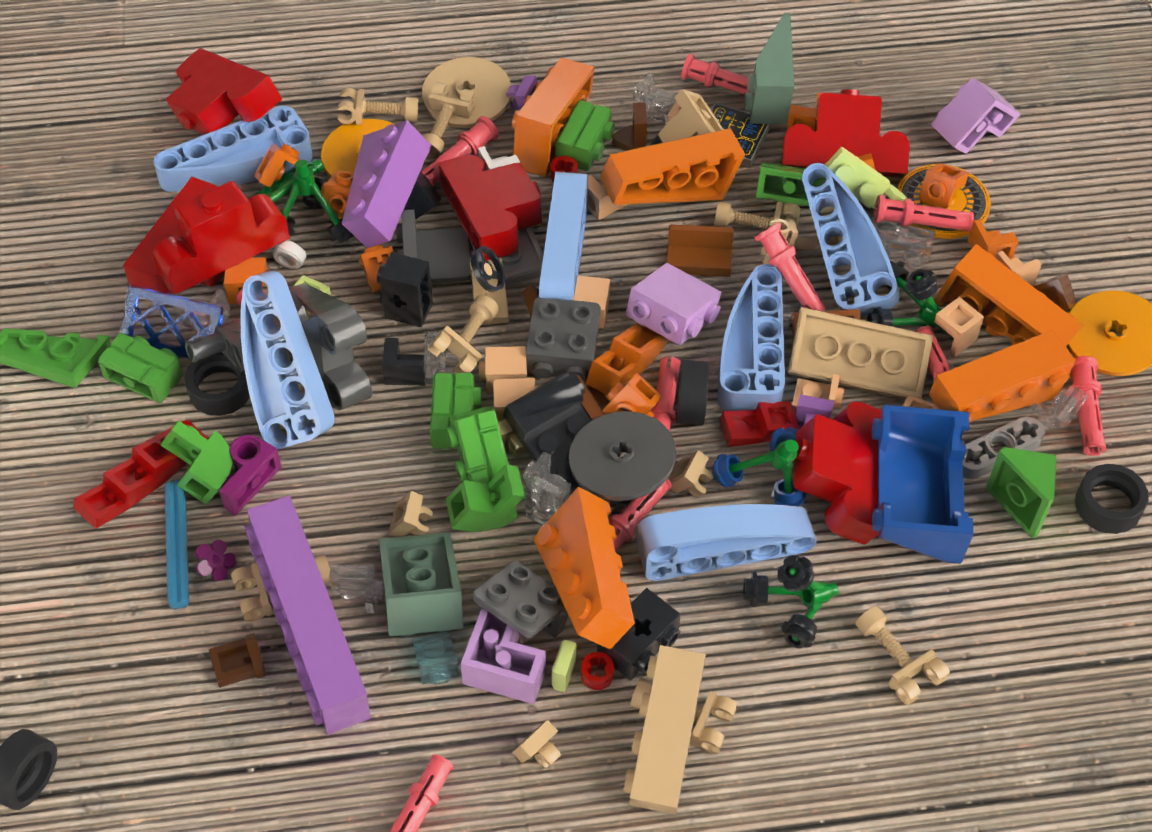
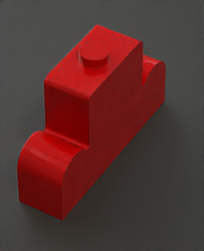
[166,48,282,135]
[781,89,910,178]
[438,155,542,260]
[123,176,225,296]
[153,181,290,295]
[793,401,882,545]

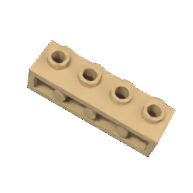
[624,645,706,815]

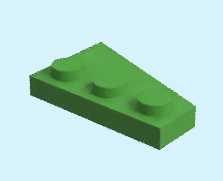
[0,328,111,388]

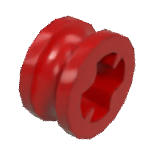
[551,156,578,183]
[581,652,615,690]

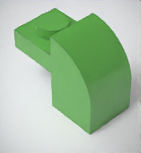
[161,420,232,505]
[446,465,525,532]

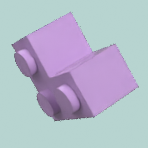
[931,77,1021,154]
[461,607,546,704]

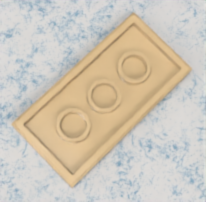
[787,307,933,400]

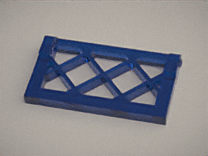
[120,285,224,358]

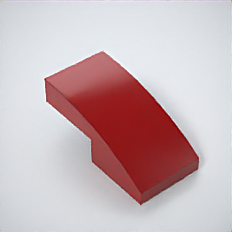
[719,401,799,447]

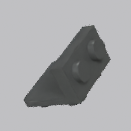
[396,210,471,283]
[526,297,601,381]
[473,560,568,638]

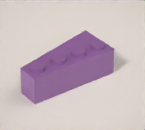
[342,120,431,248]

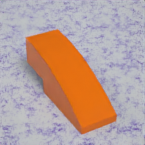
[586,323,669,395]

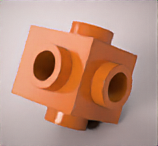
[321,170,354,219]
[602,373,662,417]

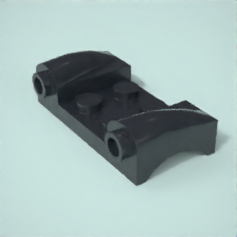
[503,372,624,508]

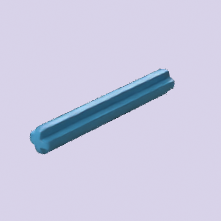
[165,480,189,609]

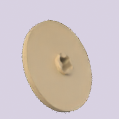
[422,57,511,129]

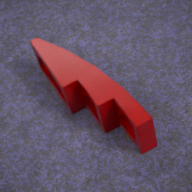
[73,419,209,529]

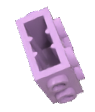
[625,263,721,345]

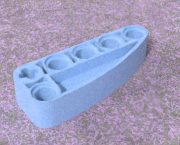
[153,106,313,192]
[802,163,900,317]
[539,172,588,300]
[717,264,785,411]
[241,270,335,449]
[637,504,817,581]

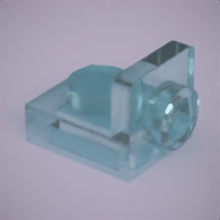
[413,631,459,685]

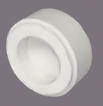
[272,240,307,269]

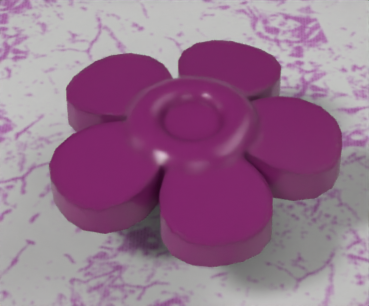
[195,539,236,581]

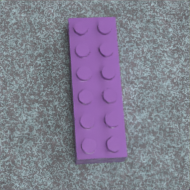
[244,495,371,735]

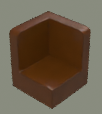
[1032,273,1077,311]

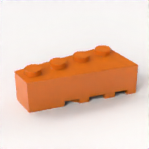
[512,57,594,177]
[600,128,745,205]
[934,244,1083,346]
[929,330,1076,423]
[533,487,635,649]

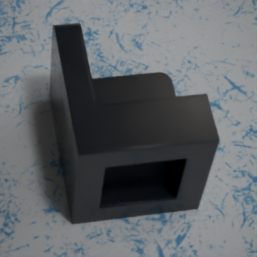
[404,171,441,220]
[382,338,427,386]

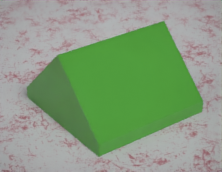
[985,447,1056,538]

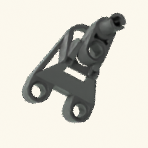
[185,283,372,410]

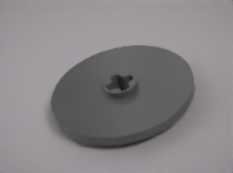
[569,411,676,501]

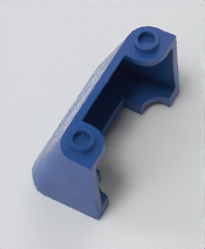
[872,405,973,564]

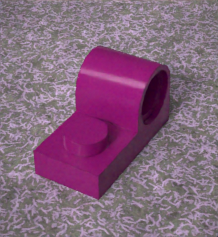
[219,435,282,516]

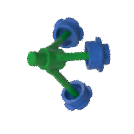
[712,427,806,507]

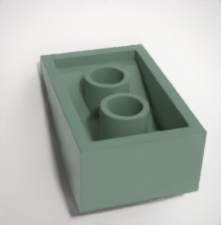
[744,13,794,124]
[379,532,463,636]

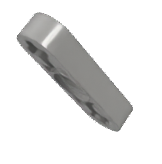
[963,416,1045,479]

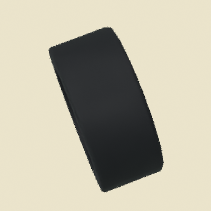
[184,352,250,416]
[676,360,709,426]
[1075,463,1149,534]
[0,729,57,810]

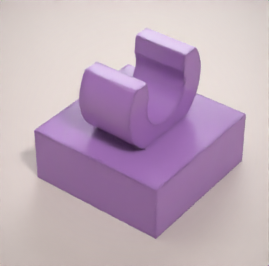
[506,76,538,110]
[796,394,834,426]

